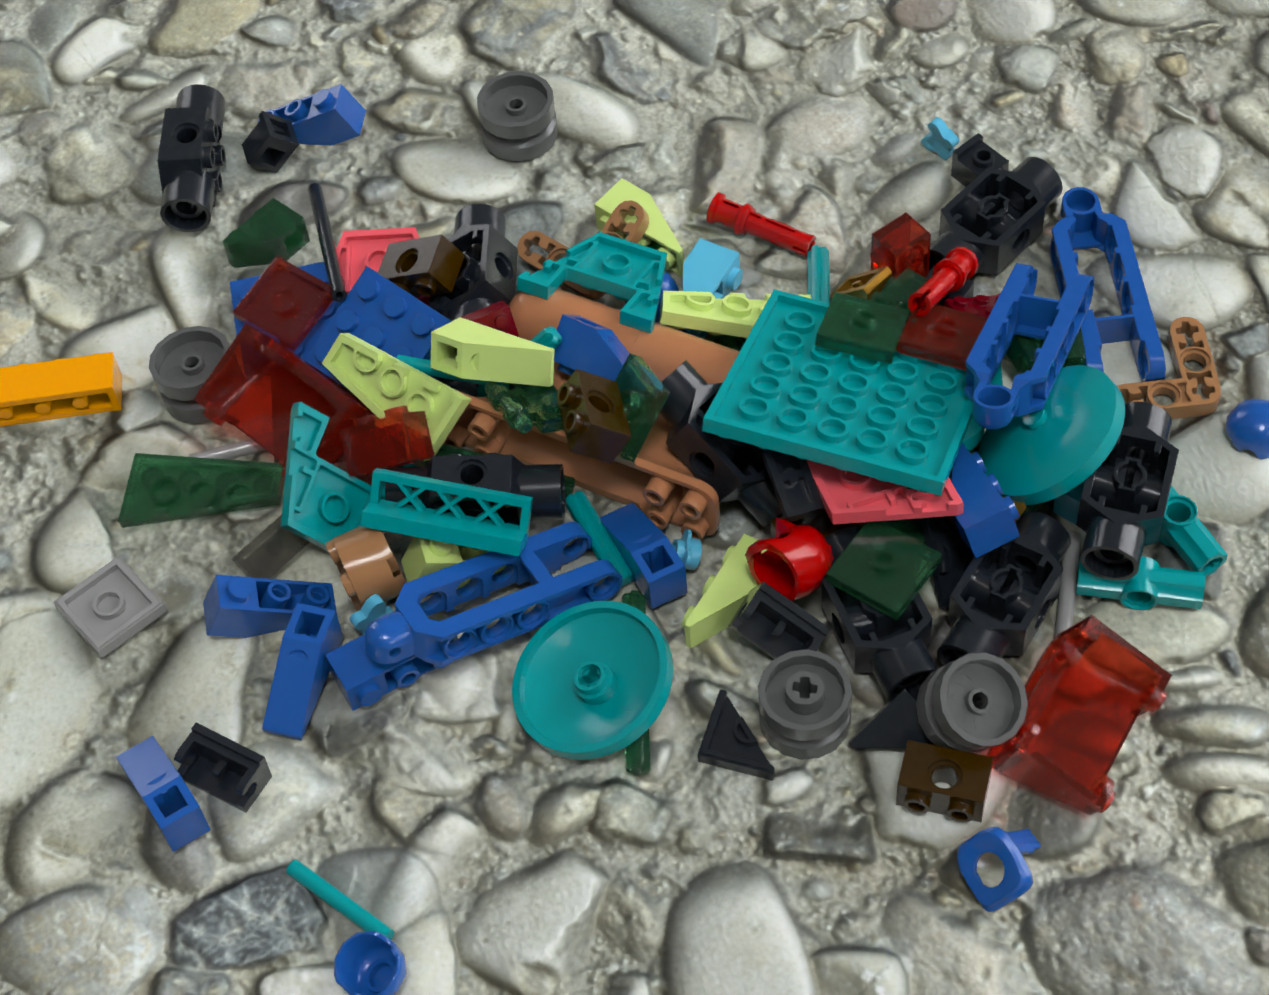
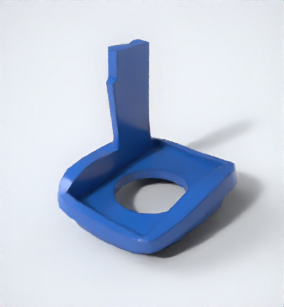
[957,827,1041,912]

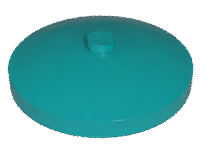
[978,365,1125,505]
[512,601,673,760]

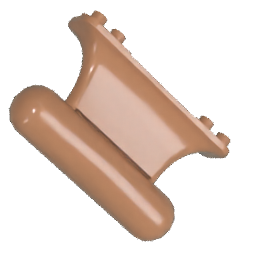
[442,289,740,541]

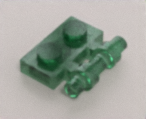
[484,381,564,434]

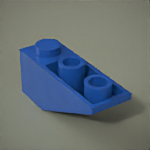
[258,84,366,146]
[554,314,655,406]
[951,442,1020,558]
[600,503,688,609]
[203,575,337,638]
[262,603,344,740]
[325,635,458,711]
[116,736,211,852]

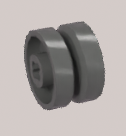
[477,71,558,161]
[149,326,244,423]
[758,649,852,760]
[916,653,1028,754]

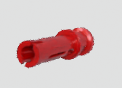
[706,192,816,258]
[908,247,979,316]

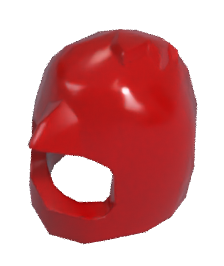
[745,518,834,601]

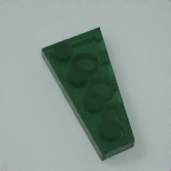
[118,453,286,528]

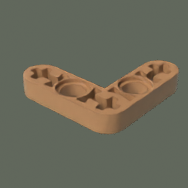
[517,200,649,300]
[1117,317,1221,419]

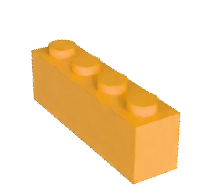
[0,352,122,427]

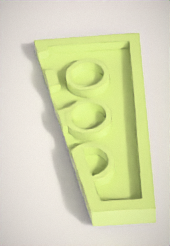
[660,291,811,339]
[322,333,471,461]

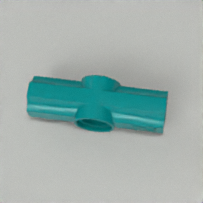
[1159,485,1228,577]
[1076,556,1206,611]

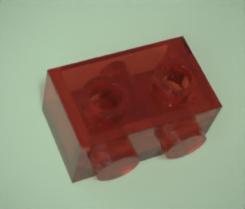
[870,212,931,304]
[339,406,435,477]

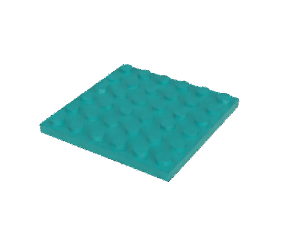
[702,289,976,496]

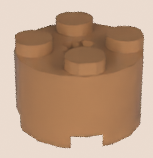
[325,526,406,611]

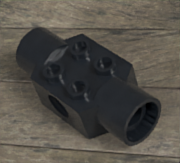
[157,84,226,232]
[920,157,1063,276]
[429,204,518,321]
[645,360,782,527]
[1076,402,1179,580]
[385,453,565,525]
[937,512,1071,666]
[822,527,938,702]

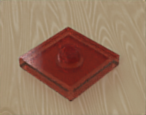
[233,256,334,351]
[896,304,988,370]

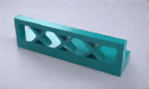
[361,468,533,556]

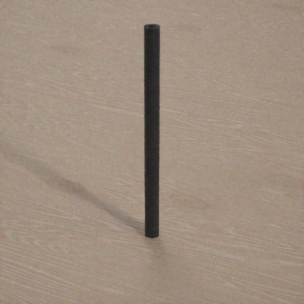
[308,183,347,302]

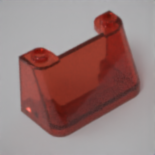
[194,323,380,477]
[986,615,1172,815]

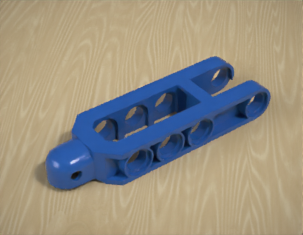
[1049,187,1166,382]
[964,263,1094,429]
[365,521,623,666]

